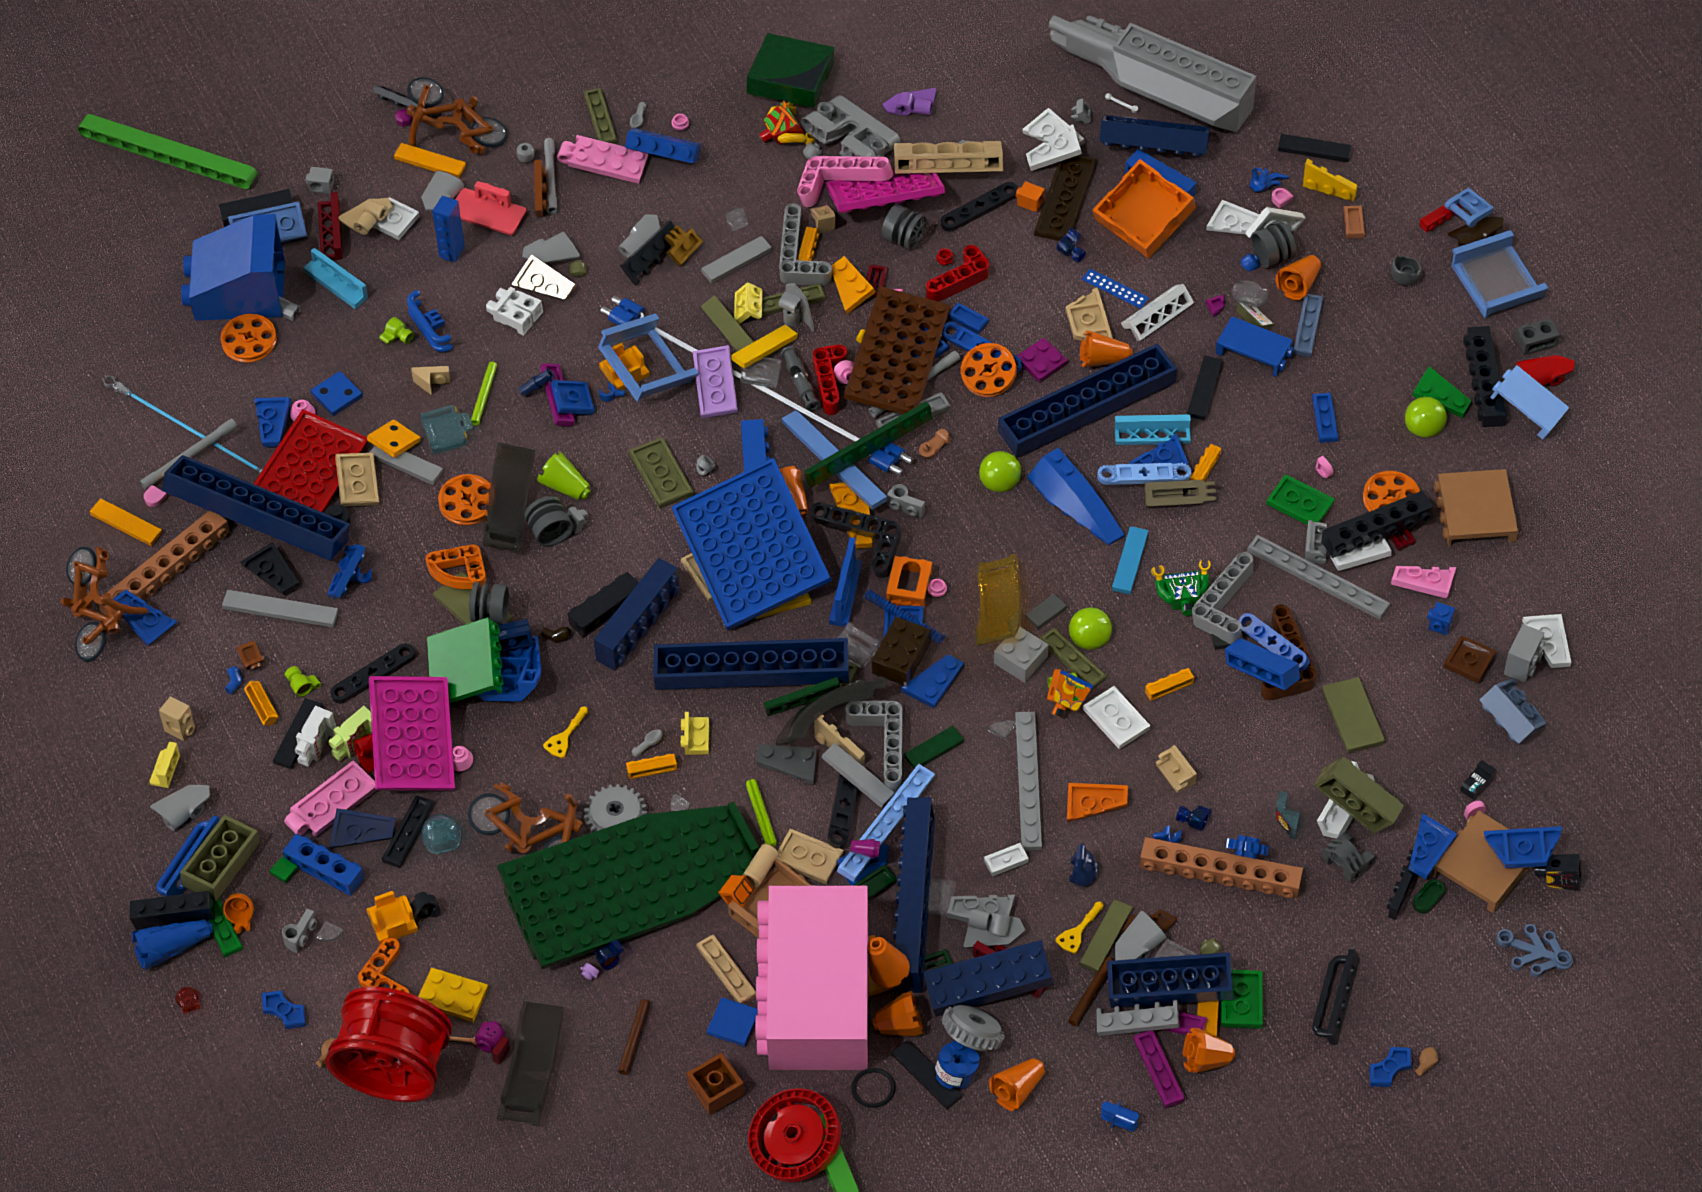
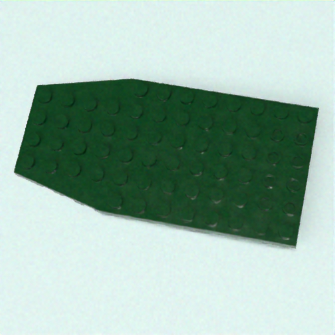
[497,805,752,969]

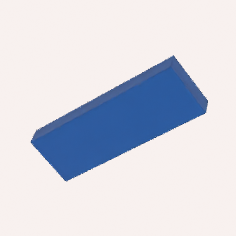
[1312,393,1338,443]

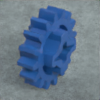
[1226,835,1270,859]

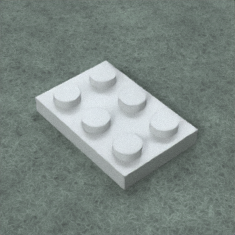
[1083,686,1150,749]

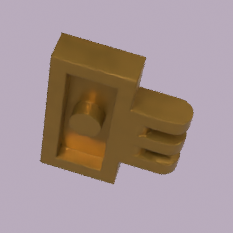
[665,225,703,266]

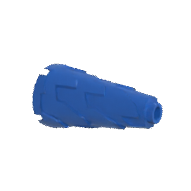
[131,919,213,970]

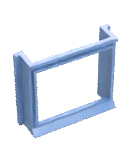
[598,313,699,402]

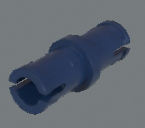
[519,368,555,397]

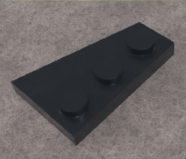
[240,542,301,596]

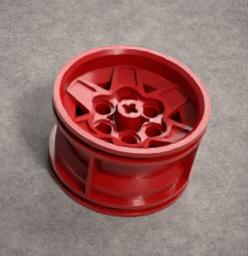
[325,987,452,1102]

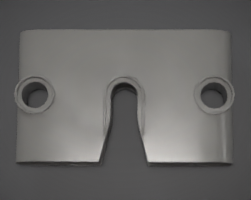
[801,95,901,157]

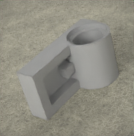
[887,484,925,518]
[282,909,317,953]

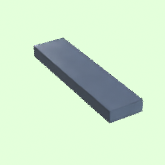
[1293,294,1323,357]

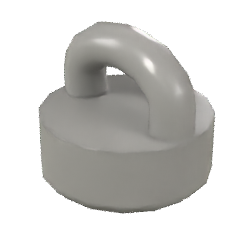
[696,455,715,476]

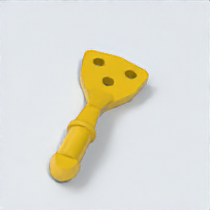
[543,706,588,758]
[1055,901,1103,954]

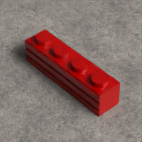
[1419,204,1462,233]

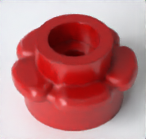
[936,248,953,265]

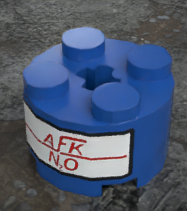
[934,1040,980,1089]

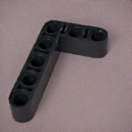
[810,502,902,578]

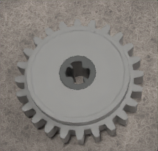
[584,784,647,833]
[941,1005,1005,1051]

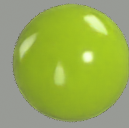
[1405,397,1447,437]
[979,451,1021,492]
[1069,607,1112,650]

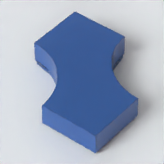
[262,990,306,1029]
[1369,1047,1411,1087]

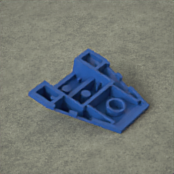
[477,636,541,702]

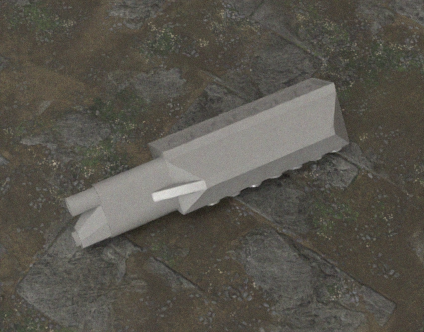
[1048,15,1256,132]

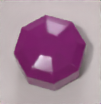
[395,109,413,127]

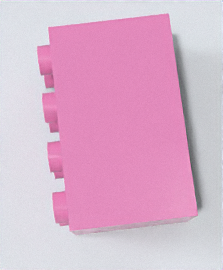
[755,886,868,1070]

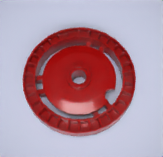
[748,1088,841,1182]

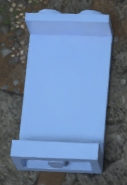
[1490,365,1569,440]

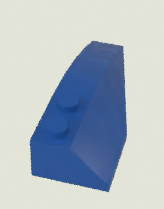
[1027,448,1124,545]

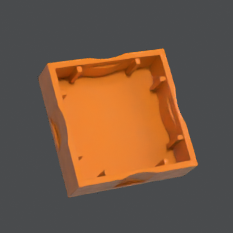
[1092,159,1196,259]

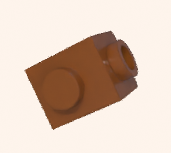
[236,640,264,670]

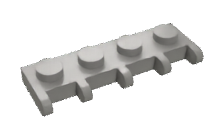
[1097,1000,1179,1036]

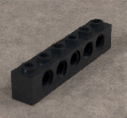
[1463,326,1507,427]
[1321,491,1434,558]

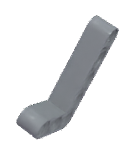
[779,203,832,286]
[1192,552,1254,644]
[846,701,902,793]

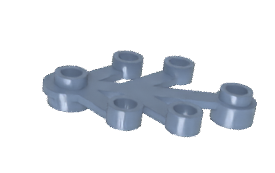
[1496,924,1573,978]

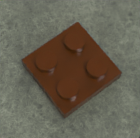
[1444,635,1496,683]

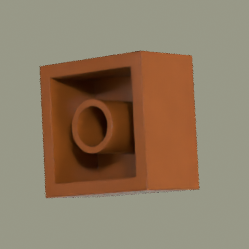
[687,1053,745,1115]

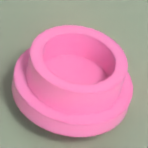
[671,114,689,130]
[928,579,947,597]

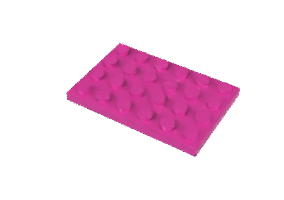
[826,170,945,213]
[369,676,455,791]

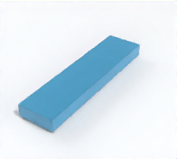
[1112,526,1148,595]

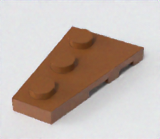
[534,160,547,217]

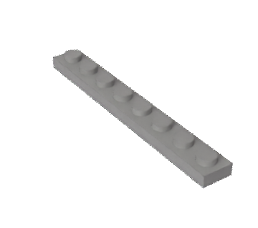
[1015,712,1042,851]

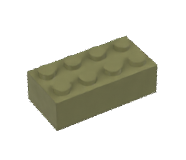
[1313,757,1404,834]
[180,815,260,902]

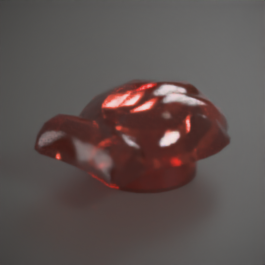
[175,987,200,1014]

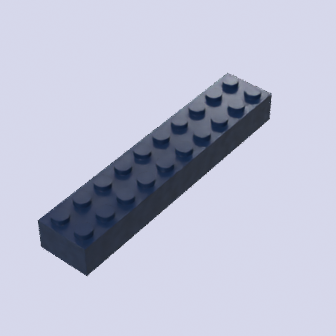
[998,343,1177,457]
[162,455,351,561]
[653,638,849,690]
[893,797,936,993]

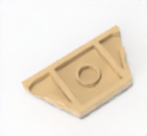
[1066,287,1113,341]

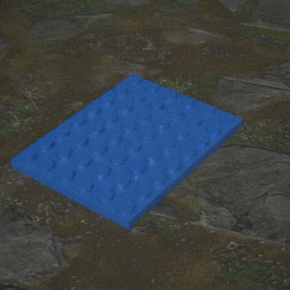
[671,458,832,630]

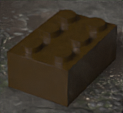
[871,616,931,686]

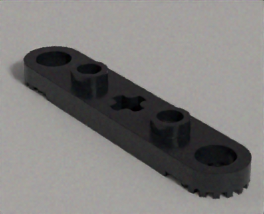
[941,182,1018,232]
[330,644,415,704]
[827,773,858,848]

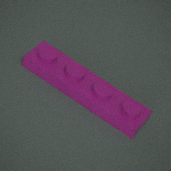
[540,363,575,426]
[1133,1030,1185,1108]

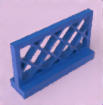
[829,537,863,627]

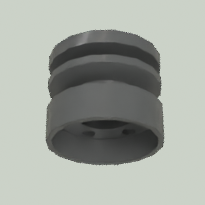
[881,204,927,251]
[1251,222,1297,268]
[524,496,573,547]
[469,582,509,624]

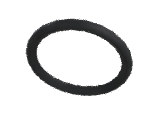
[851,1068,895,1108]

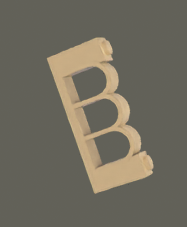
[894,141,1003,174]

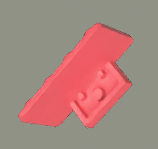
[455,181,527,236]

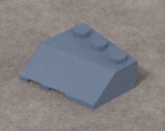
[1480,678,1547,744]

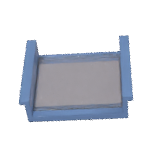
[1451,230,1548,318]

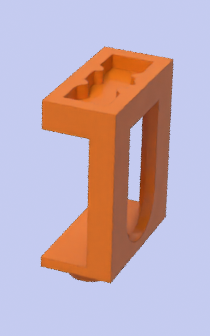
[886,556,932,607]

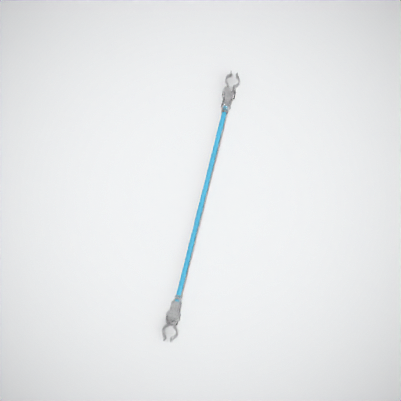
[101,375,263,474]

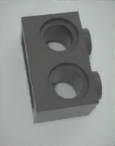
[1515,318,1560,356]

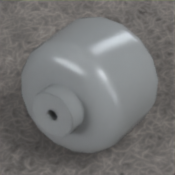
[803,142,822,159]
[516,143,535,162]

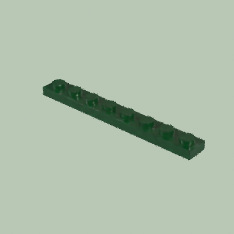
[804,402,932,488]

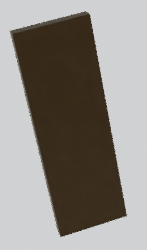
[1034,155,1097,242]

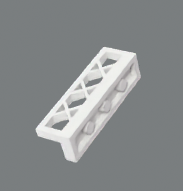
[1121,284,1194,341]
[1317,761,1375,839]

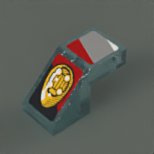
[1275,791,1300,839]

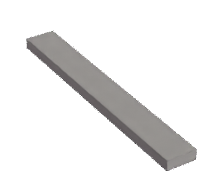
[1247,535,1390,620]

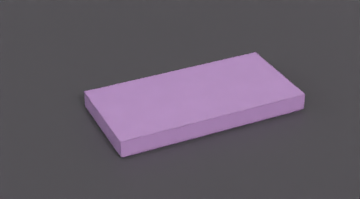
[693,345,738,418]

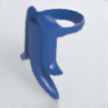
[1250,167,1289,192]

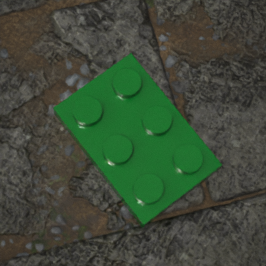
[1266,474,1335,525]
[1221,970,1263,1029]

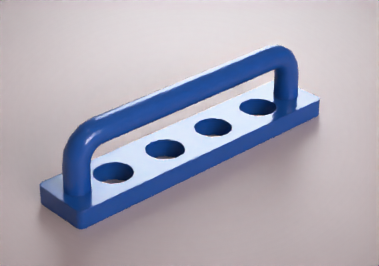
[156,816,220,896]

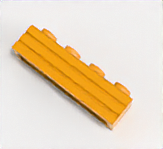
[797,227,819,261]
[1190,444,1221,482]
[1145,668,1194,701]
[244,681,279,725]
[626,754,677,779]

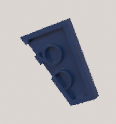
[330,808,396,848]

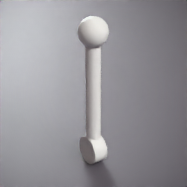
[1105,93,1138,113]

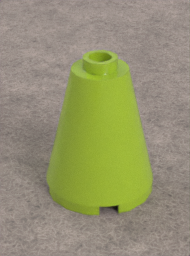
[537,451,591,500]

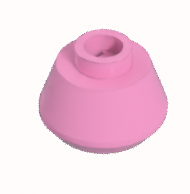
[833,360,854,384]
[290,400,315,421]
[452,746,473,772]

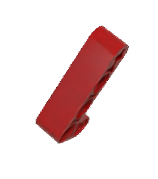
[926,245,989,302]
[813,344,847,415]

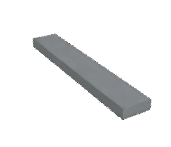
[222,590,338,628]

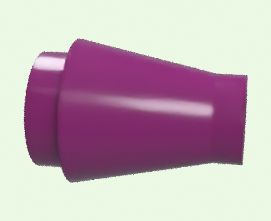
[851,839,880,858]

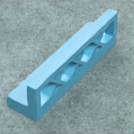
[303,248,368,309]
[1114,415,1191,445]

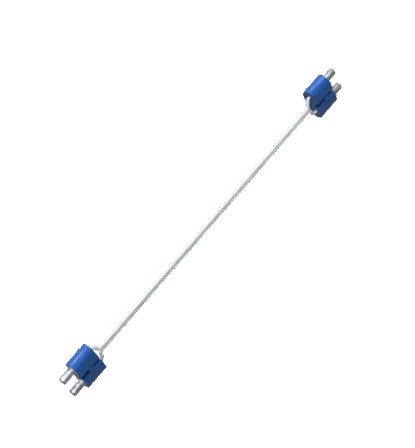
[601,296,913,475]

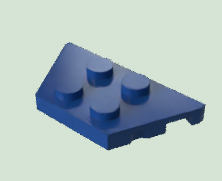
[1484,826,1562,868]

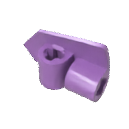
[882,88,936,116]

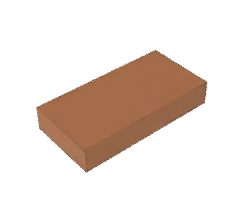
[1343,206,1365,238]

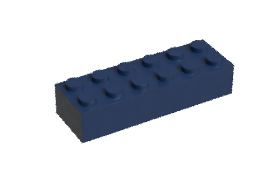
[1099,114,1210,156]
[594,558,680,671]
[923,940,1054,1017]
[1107,952,1234,1008]

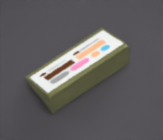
[1237,301,1275,330]

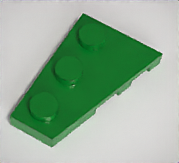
[1412,366,1472,418]

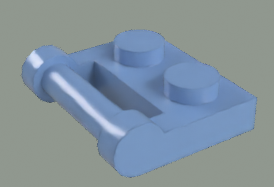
[1444,188,1494,228]

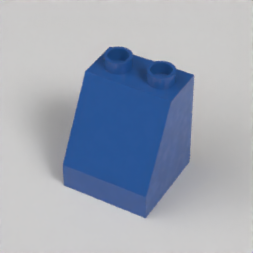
[181,214,285,321]

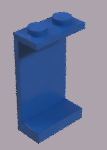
[1215,316,1294,377]

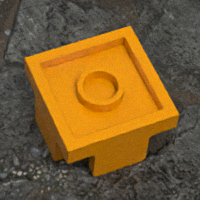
[599,343,650,390]
[366,891,418,945]

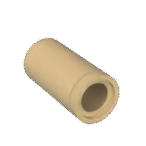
[743,844,779,887]

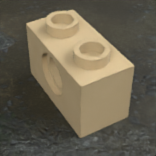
[159,696,195,741]

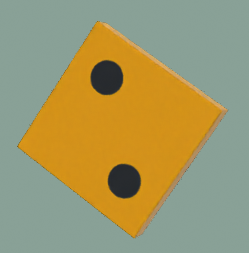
[367,419,421,458]

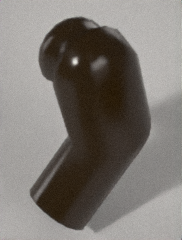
[541,627,571,643]

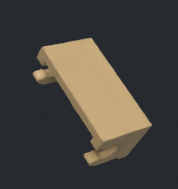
[1156,745,1197,793]

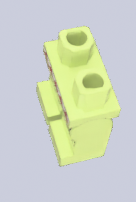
[329,706,372,761]

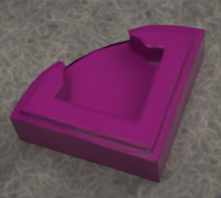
[1206,294,1224,317]

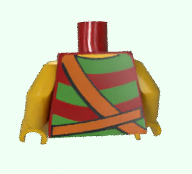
[759,101,815,145]

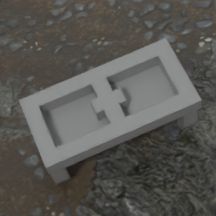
[1305,520,1327,564]

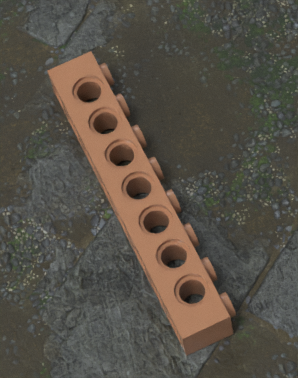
[98,511,230,620]
[1140,837,1303,898]

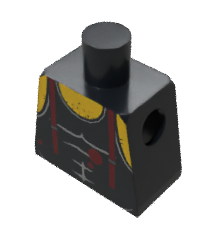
[1535,854,1582,891]

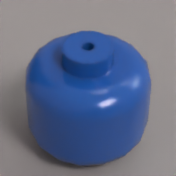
[1241,253,1260,271]

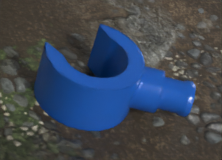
[599,383,625,402]
[348,566,372,583]
[1153,826,1182,843]

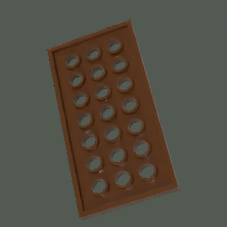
[844,286,950,414]

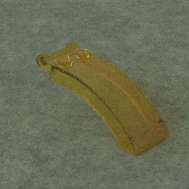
[975,554,1021,646]

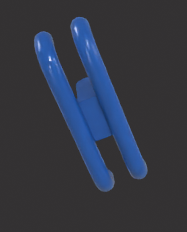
[407,290,453,352]

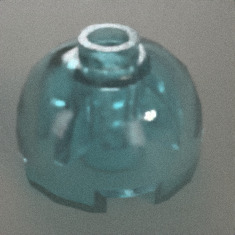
[422,814,462,855]

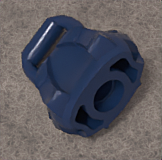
[1069,843,1098,887]

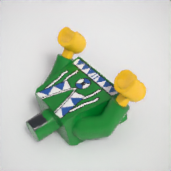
[1151,560,1211,616]

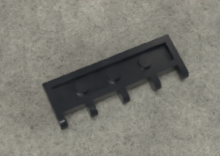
[620,221,675,285]

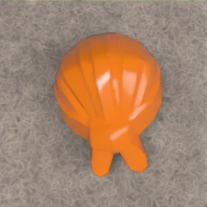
[223,893,254,934]

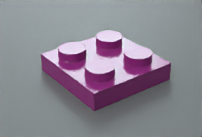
[1017,338,1068,383]

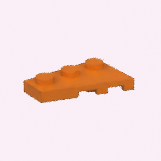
[1067,783,1128,822]

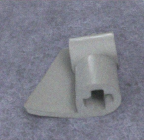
[421,171,464,211]
[618,214,660,258]
[1115,911,1166,960]

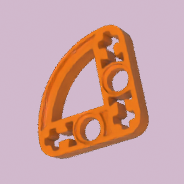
[425,544,487,589]

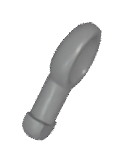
[630,102,646,129]
[632,729,663,757]

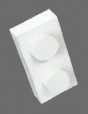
[984,843,1029,877]

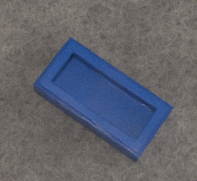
[948,303,989,334]

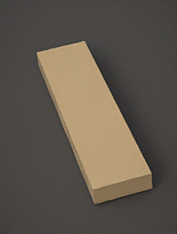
[696,934,756,1004]

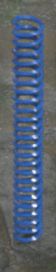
[863,589,945,644]

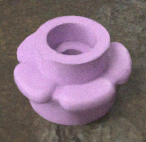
[580,963,599,981]

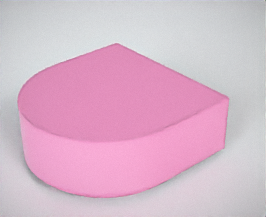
[1271,188,1294,209]
[1315,456,1333,478]
[144,485,167,507]
[1464,801,1486,820]

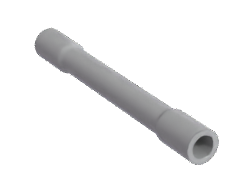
[544,138,557,214]

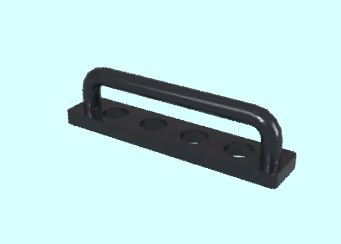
[1312,949,1360,1045]

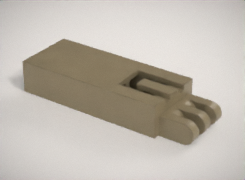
[1144,480,1216,507]

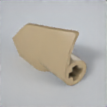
[338,198,392,235]

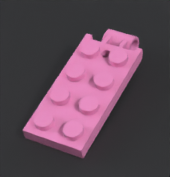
[557,135,649,184]
[284,760,377,837]

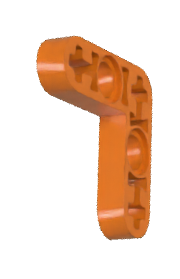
[358,938,409,993]

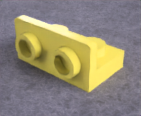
[734,282,762,324]
[681,712,709,755]
[149,742,180,788]

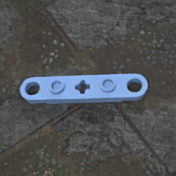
[1097,463,1191,485]

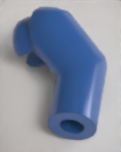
[224,666,243,694]

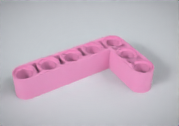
[797,156,893,207]

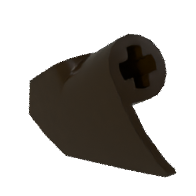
[1447,217,1503,247]

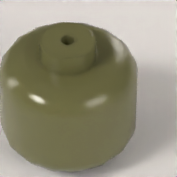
[569,260,587,277]
[1199,938,1221,954]

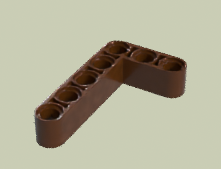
[1261,604,1316,701]

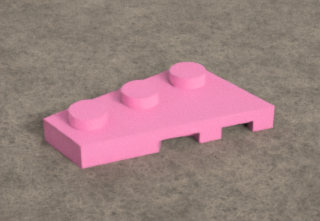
[1391,566,1456,599]

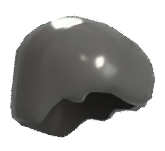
[1390,255,1422,285]

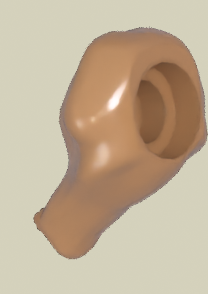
[315,1038,335,1068]
[1415,1047,1438,1076]

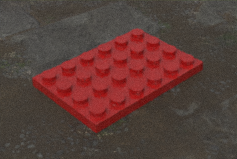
[254,409,369,513]

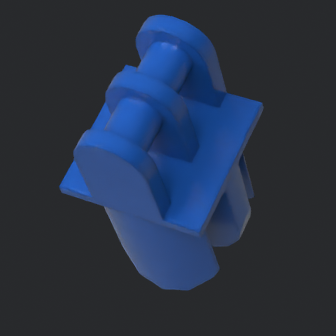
[1101,1102,1139,1132]

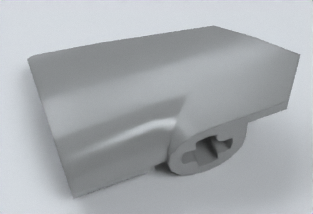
[522,232,580,263]
[779,283,815,332]
[150,785,210,831]
[963,909,1025,947]

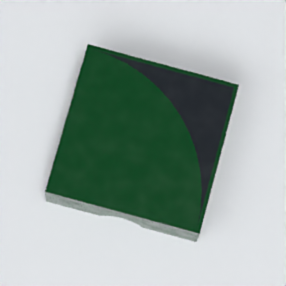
[747,33,835,108]

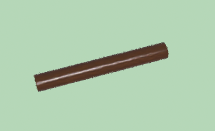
[1068,957,1113,1026]
[618,999,650,1075]

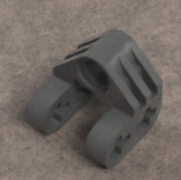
[1320,832,1376,883]

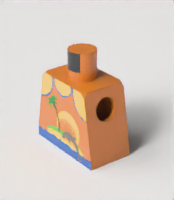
[1047,669,1093,718]

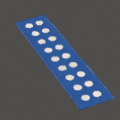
[1081,269,1149,309]

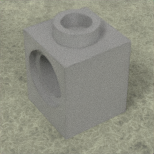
[306,167,334,194]

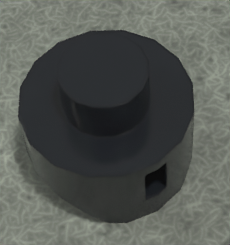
[325,504,351,524]
[410,892,441,920]

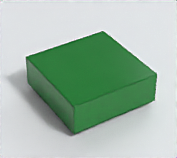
[269,857,298,884]

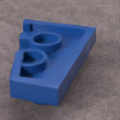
[254,397,291,447]
[1129,434,1189,476]
[327,544,366,598]
[113,589,178,646]
[901,654,964,708]
[1409,813,1457,879]

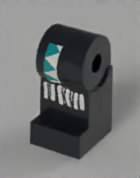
[1460,760,1496,800]

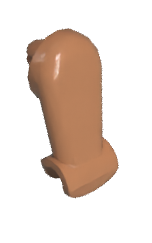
[919,429,951,458]

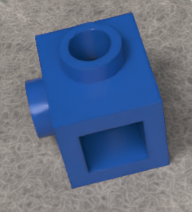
[1427,602,1455,635]

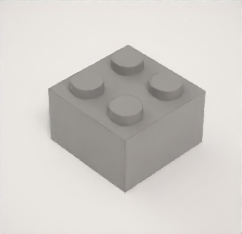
[1504,624,1546,683]
[994,625,1049,683]

